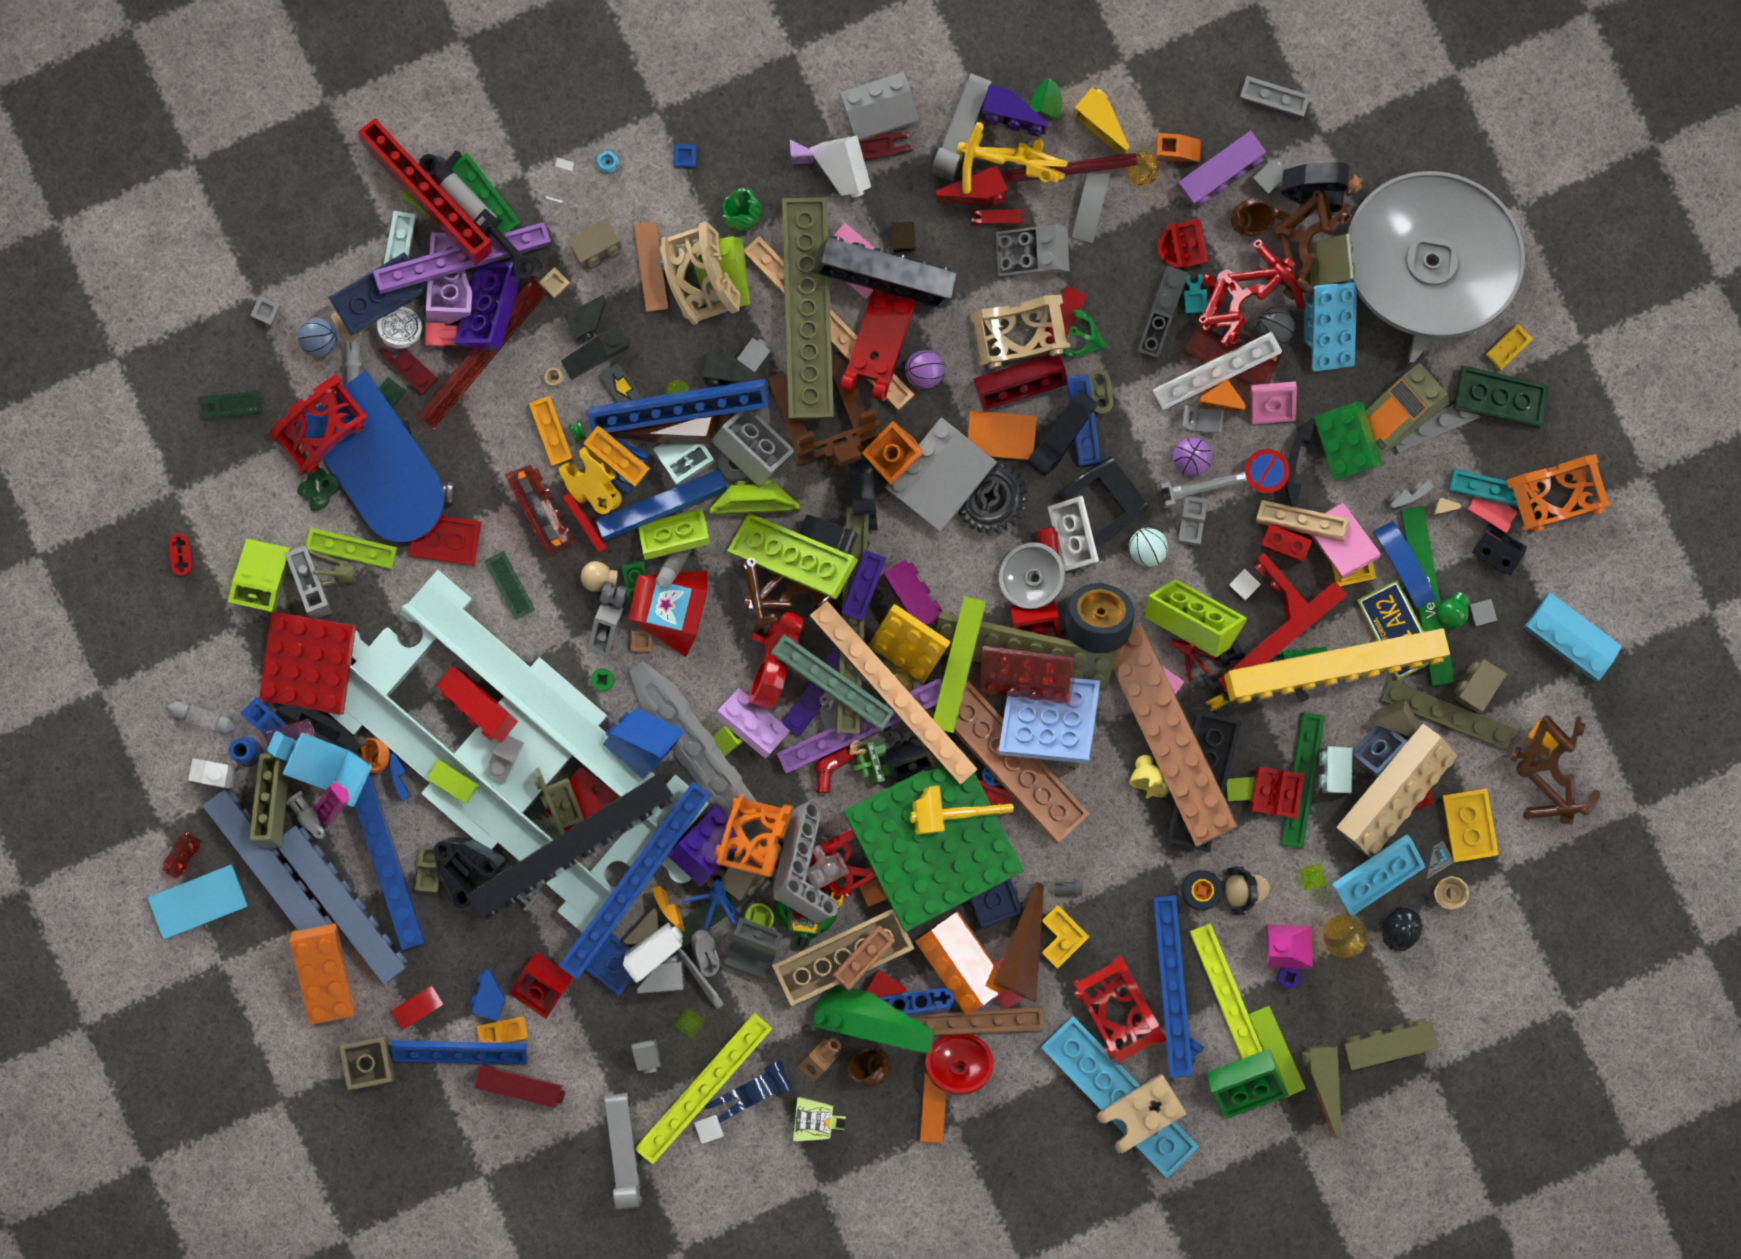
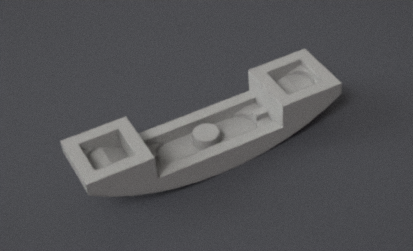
[1071,153,1111,243]

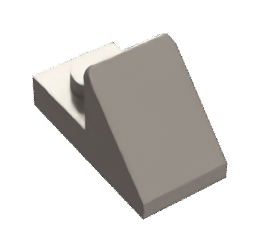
[484,735,524,784]

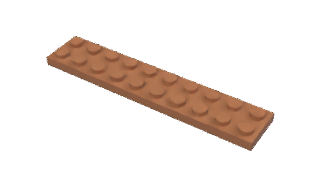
[1112,625,1238,847]

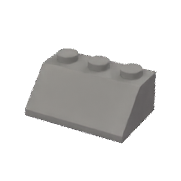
[840,72,920,141]

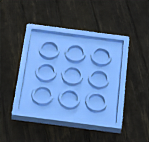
[999,672,1100,764]

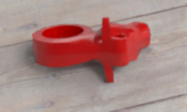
[749,612,803,711]

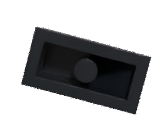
[887,742,938,782]

